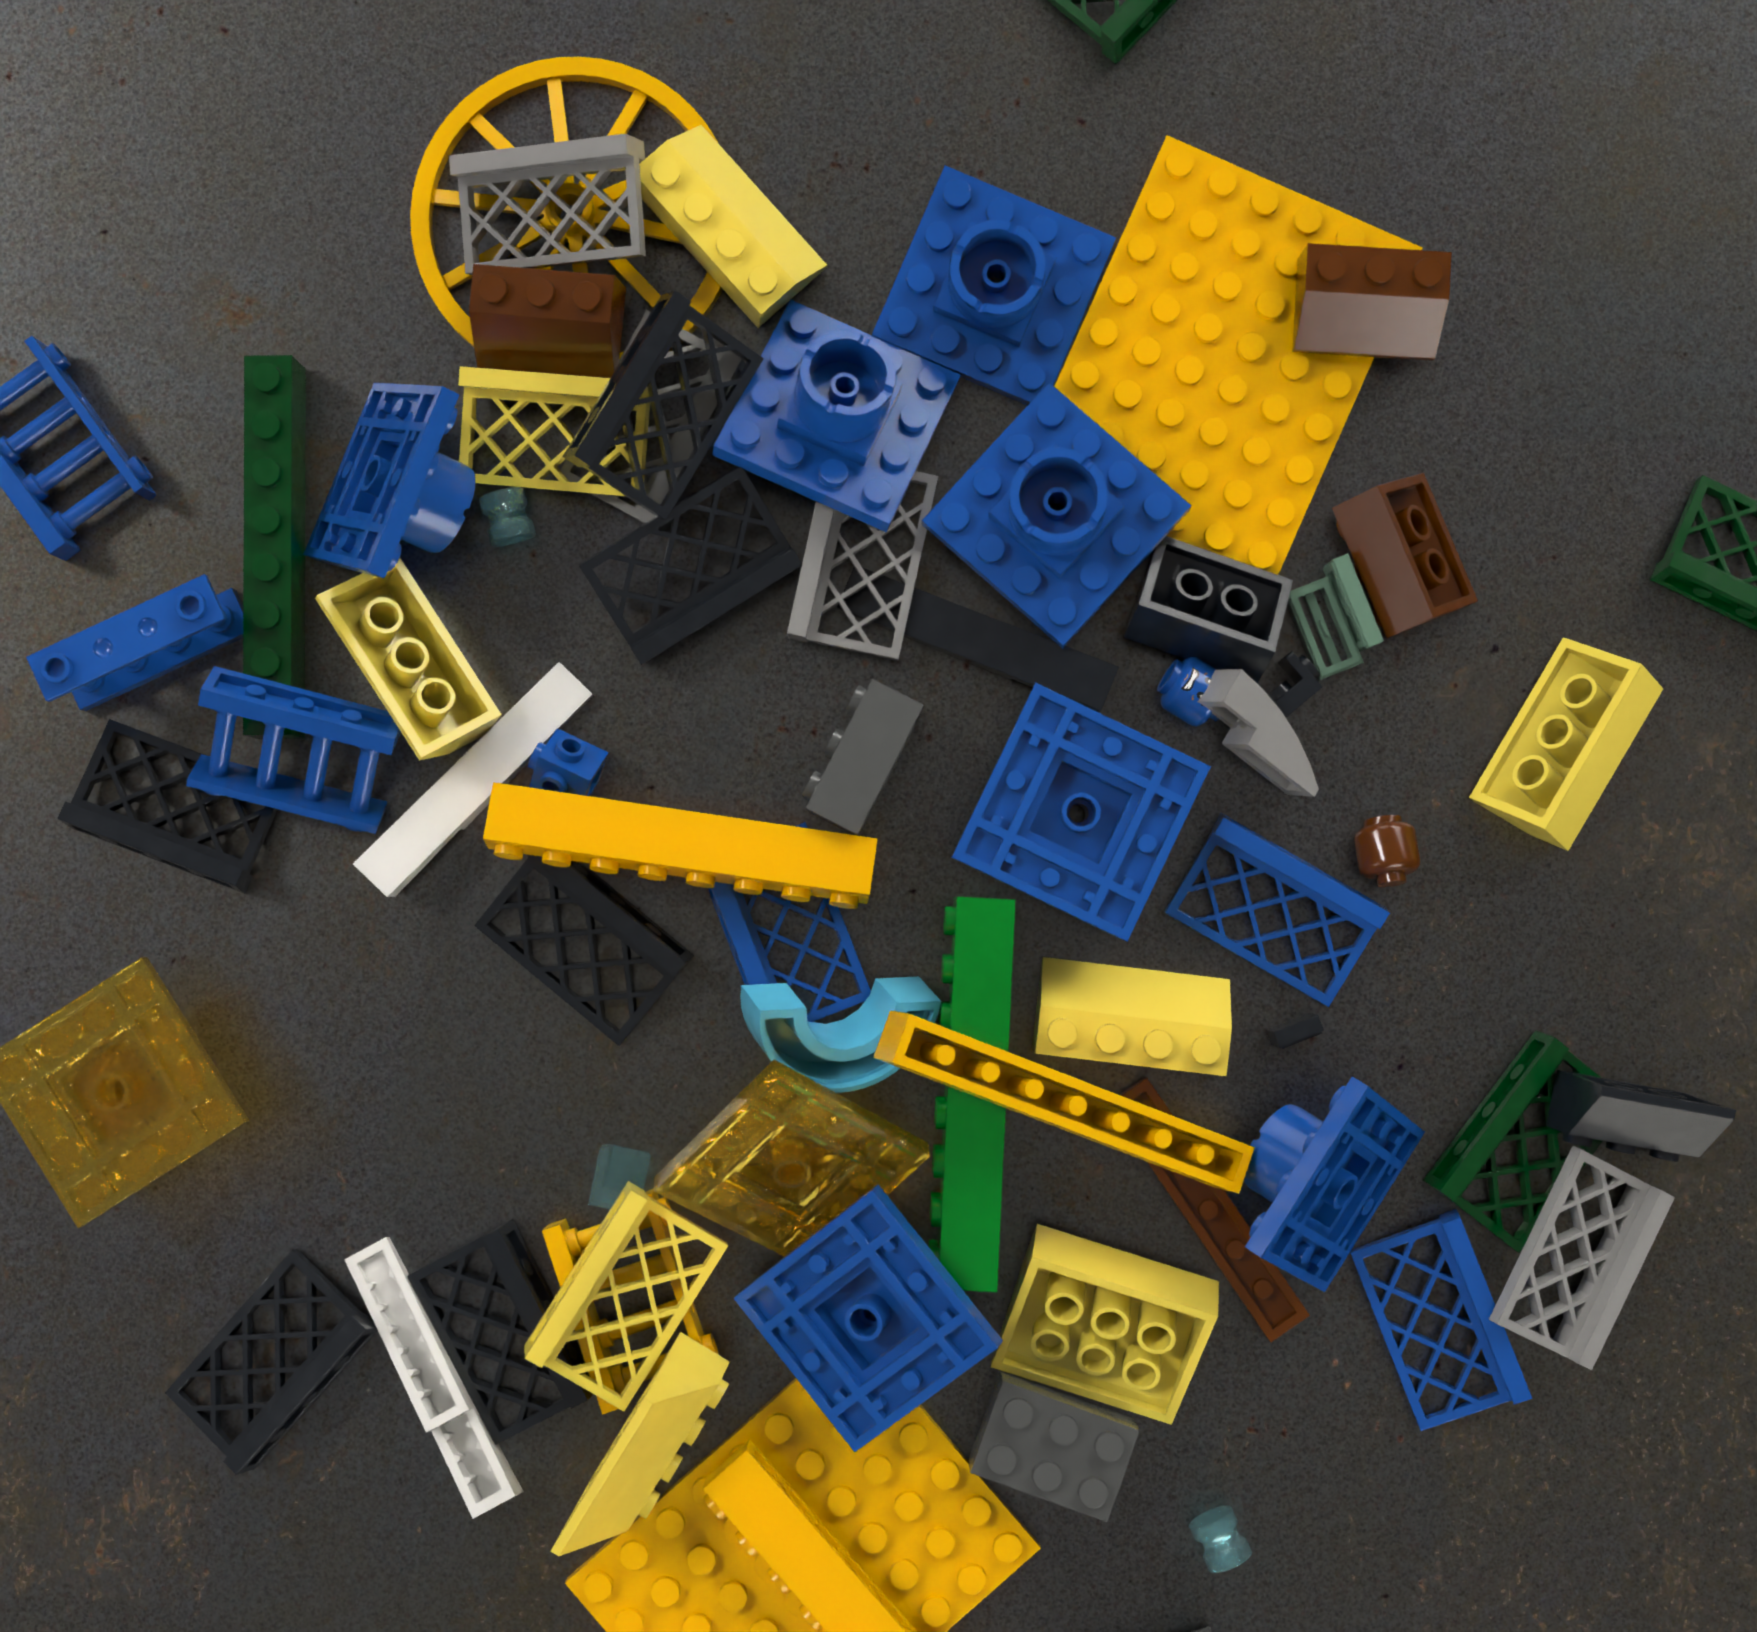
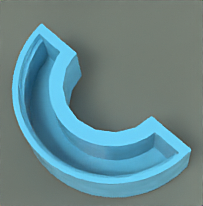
[740,976,941,1093]

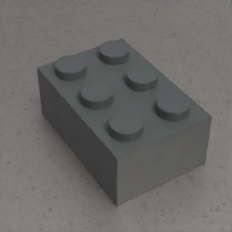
[802,679,924,836]
[968,1370,1140,1522]

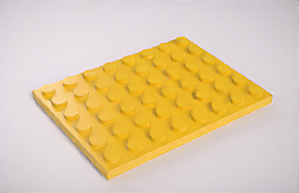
[1054,135,1423,575]
[565,1378,1041,1632]

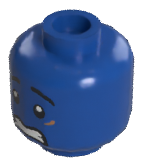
[1157,657,1219,727]

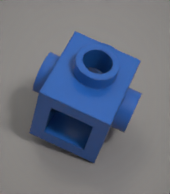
[528,728,609,796]

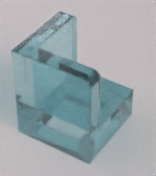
[588,1143,651,1209]

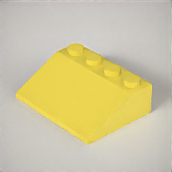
[991,1224,1219,1425]
[551,1332,730,1556]

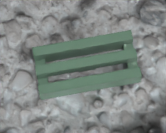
[1323,553,1384,652]
[1287,576,1364,681]

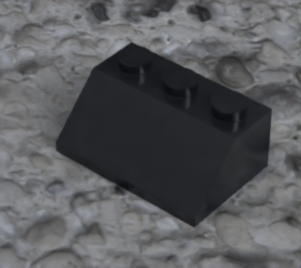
[1124,536,1293,683]
[1546,1070,1736,1162]

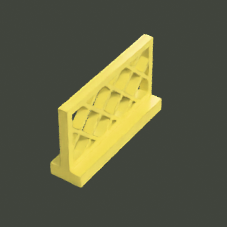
[458,366,651,497]
[524,1181,728,1411]

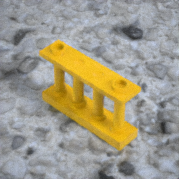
[542,1188,719,1415]

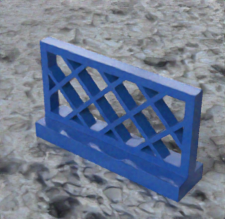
[1164,813,1390,1007]
[707,822,871,1022]
[1350,1209,1532,1431]

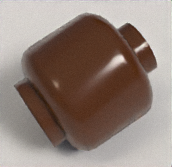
[1354,815,1420,887]

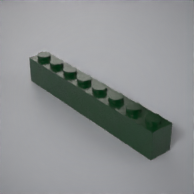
[243,355,306,739]

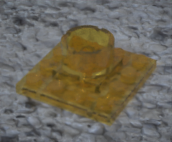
[0,957,250,1228]
[654,1060,930,1257]

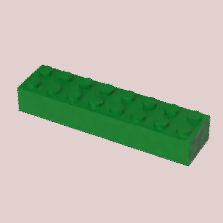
[928,897,1016,1292]

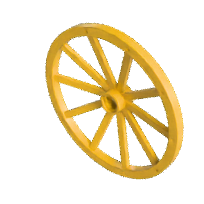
[410,57,723,360]

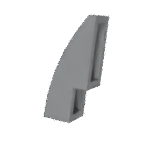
[1197,669,1319,797]

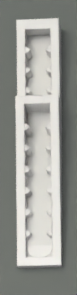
[353,662,594,897]
[344,1237,524,1519]

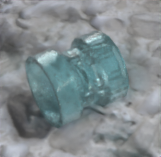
[479,487,536,547]
[1189,1505,1252,1573]

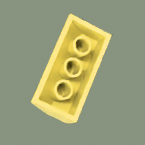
[639,125,827,328]
[315,558,502,761]
[1469,637,1663,851]
[1031,957,1232,1076]

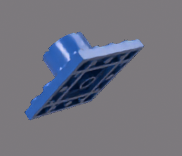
[872,165,1116,406]
[712,299,961,533]
[303,382,475,578]
[922,383,1191,649]
[951,683,1211,942]
[1244,1077,1425,1292]
[733,1184,1003,1452]

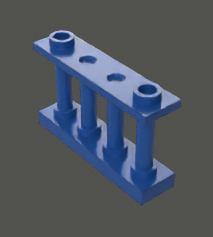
[0,336,157,561]
[26,574,243,711]
[186,666,401,834]

